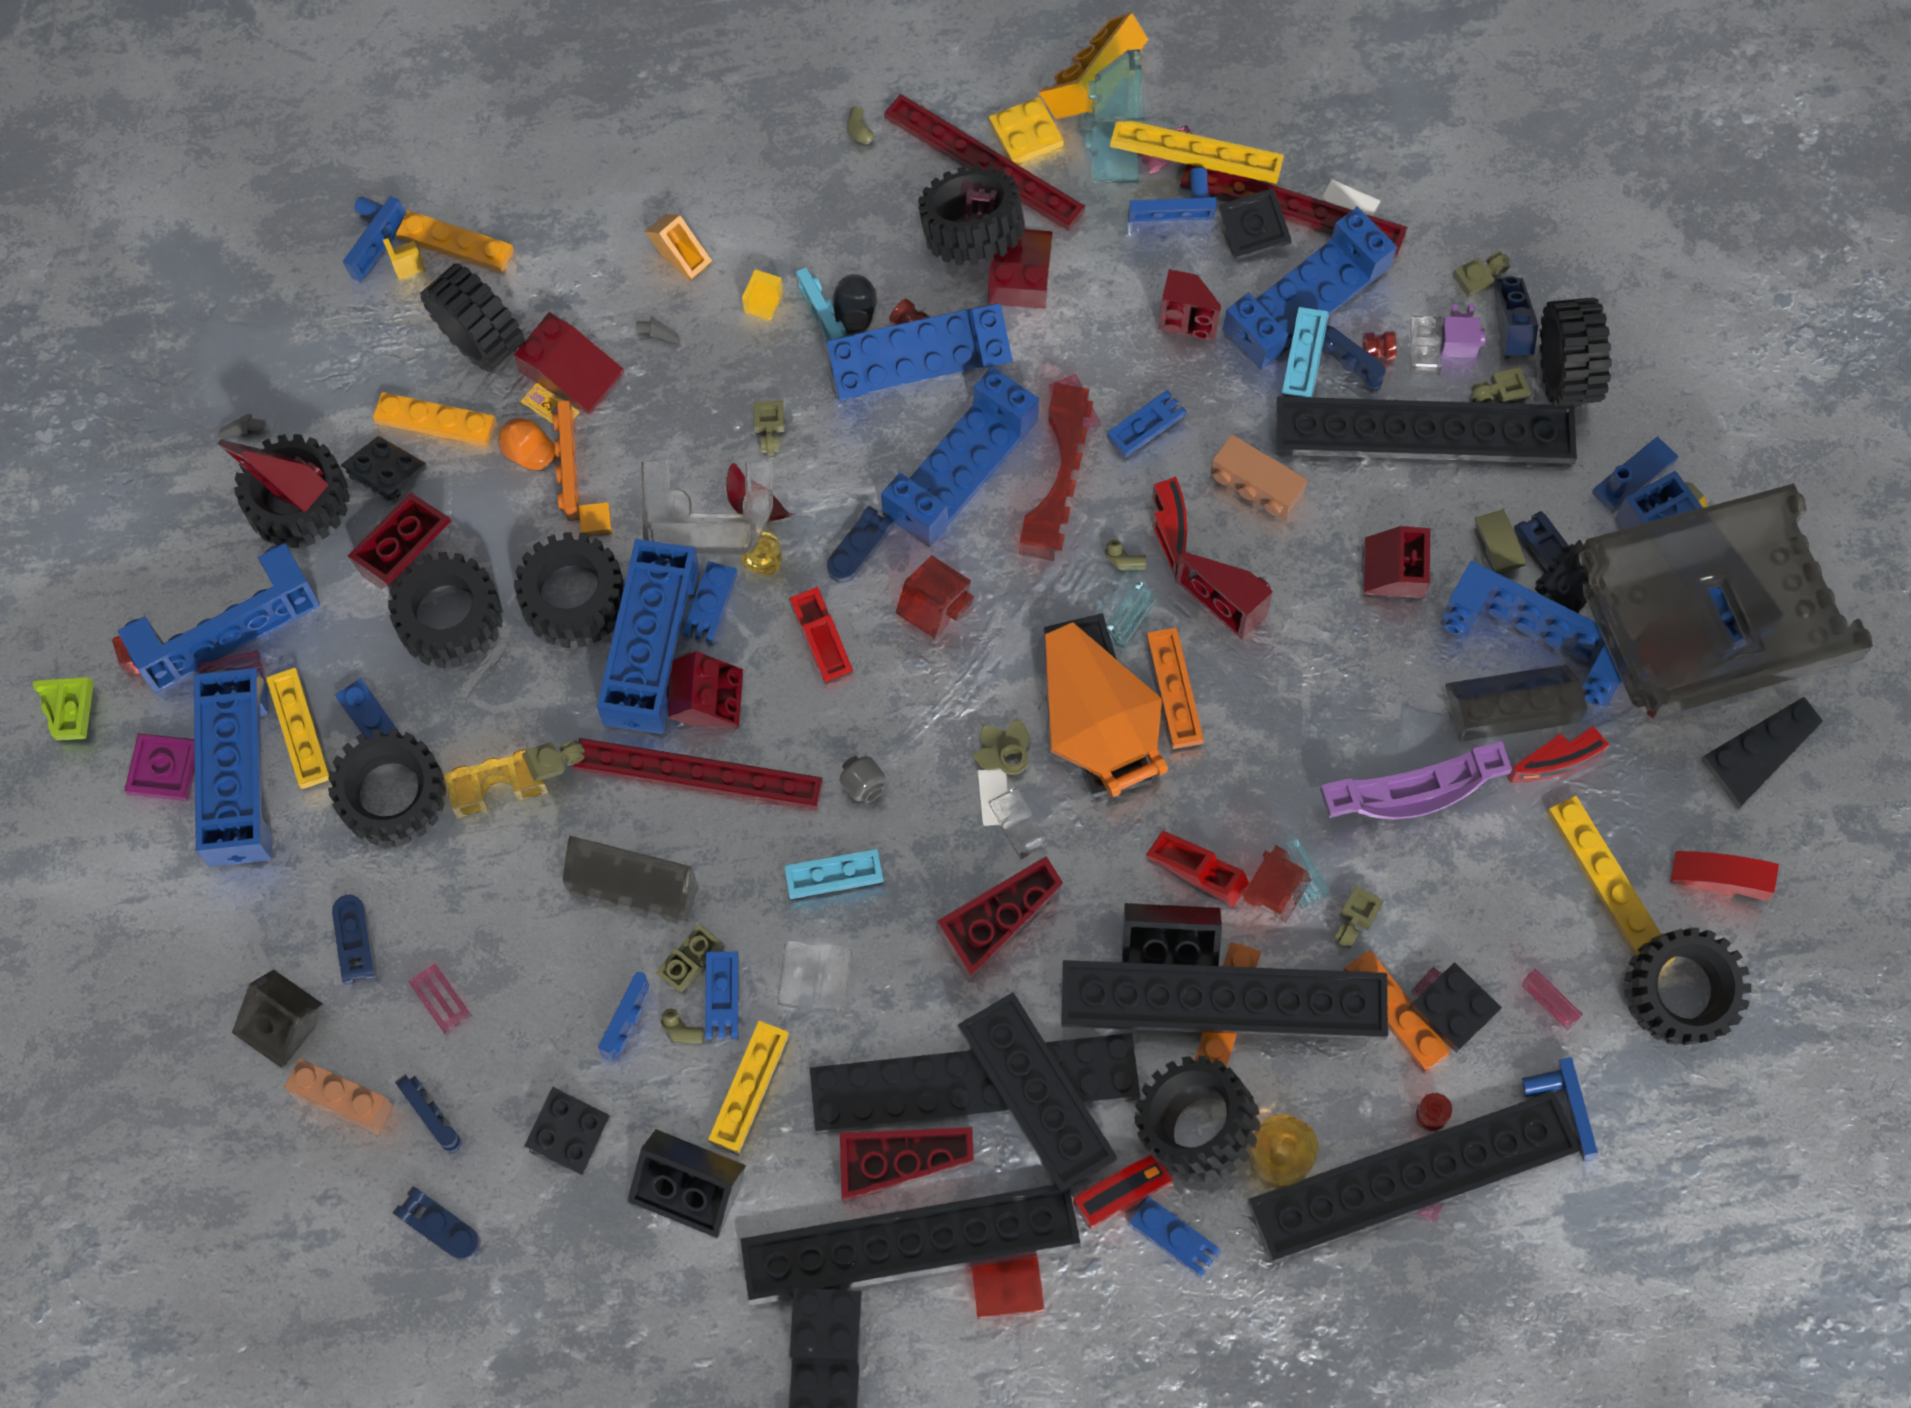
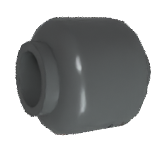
[839,756,886,803]

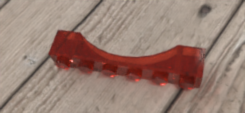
[1019,383,1094,561]

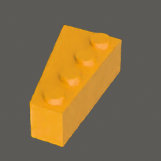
[1038,12,1149,119]

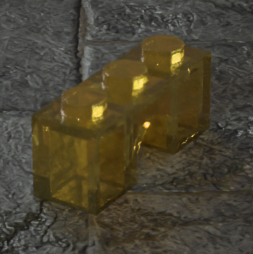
[444,749,549,818]

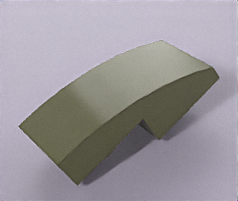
[1475,509,1525,574]
[656,924,725,993]

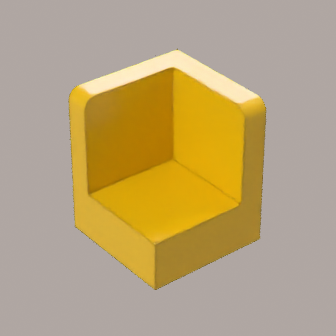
[383,238,426,280]
[742,269,784,320]

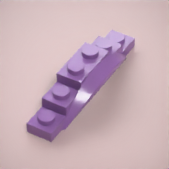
[1320,741,1512,819]

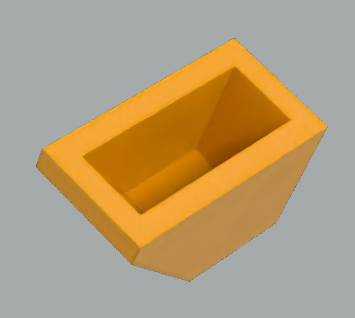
[645,214,712,279]

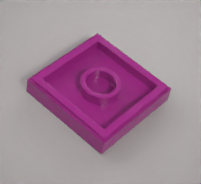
[124,733,195,801]

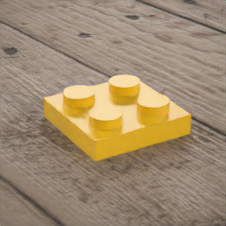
[988,97,1064,164]

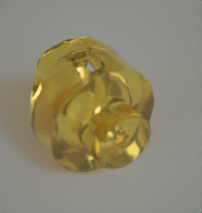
[741,531,782,575]

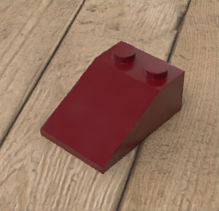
[988,229,1053,309]
[514,312,624,415]
[217,439,329,512]
[1176,552,1273,640]

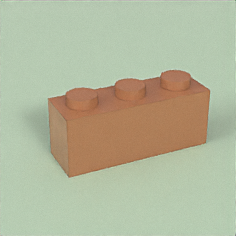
[1210,435,1308,520]
[284,1058,394,1136]

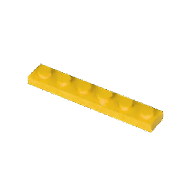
[1110,118,1284,184]
[1547,796,1676,965]

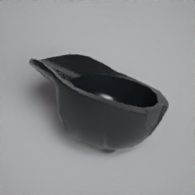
[832,274,877,331]

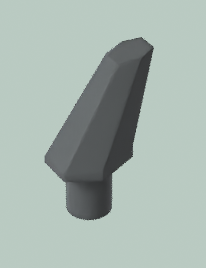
[636,317,680,345]
[218,414,266,439]

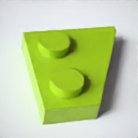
[33,677,94,741]

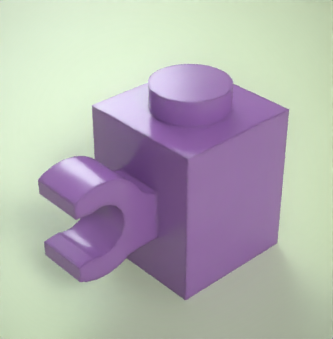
[1440,303,1485,358]

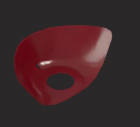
[726,463,795,524]

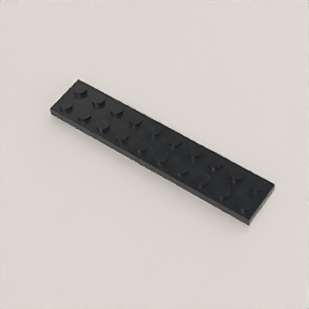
[1276,396,1577,464]
[1061,960,1388,1039]
[810,1033,1141,1134]
[1248,1091,1581,1264]
[740,1185,1081,1306]

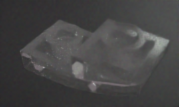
[1410,315,1442,376]
[988,787,1048,860]

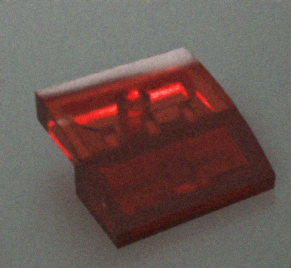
[971,1256,1044,1320]

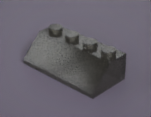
[1445,664,1588,742]
[562,836,698,923]

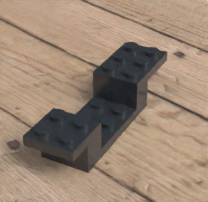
[789,1288,862,1408]

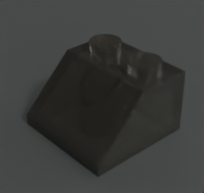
[232,969,324,1068]

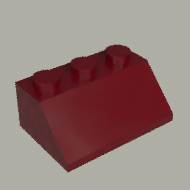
[348,492,451,589]

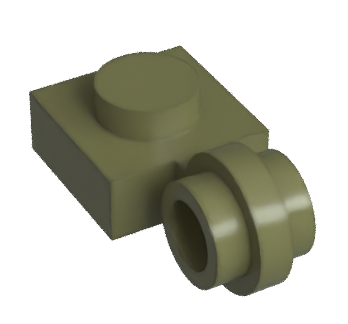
[1453,251,1511,298]
[1470,367,1531,403]
[753,401,785,456]
[522,740,585,782]
[1334,886,1384,948]

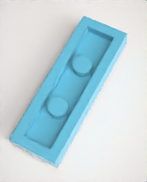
[796,267,847,340]
[1282,307,1329,397]
[784,849,884,899]

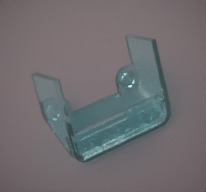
[1085,49,1145,184]

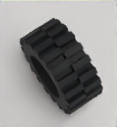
[918,165,1025,265]
[420,263,525,372]
[1539,297,1612,406]
[234,434,350,548]
[514,532,625,648]
[388,552,503,668]
[328,728,446,847]
[1624,928,1751,1045]
[1134,1055,1261,1183]

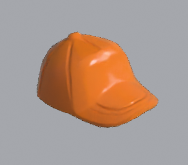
[498,418,556,471]

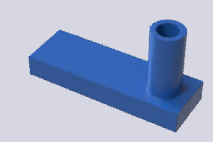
[1128,168,1217,222]
[342,196,406,282]
[1592,436,1679,513]
[1521,1057,1598,1162]

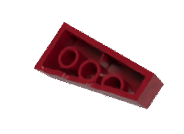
[936,856,1063,982]
[840,1127,974,1203]

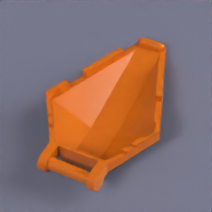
[1044,622,1168,798]

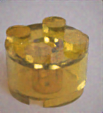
[1248,1114,1319,1188]

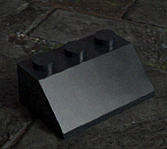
[1122,903,1222,966]
[627,1129,746,1238]

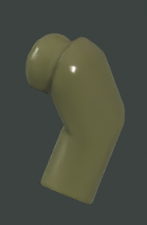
[846,106,874,145]
[1105,540,1146,571]
[661,1009,704,1044]

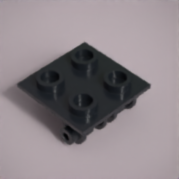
[341,435,426,501]
[1535,540,1603,613]
[524,1086,610,1175]

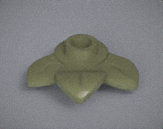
[973,719,1030,775]

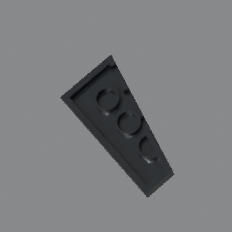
[1701,697,1823,810]

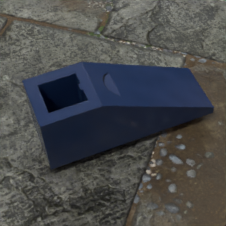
[1494,276,1539,355]

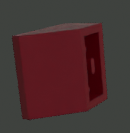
[1158,269,1221,340]
[1363,526,1431,599]
[668,651,743,728]

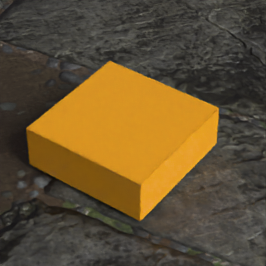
[579,502,612,536]

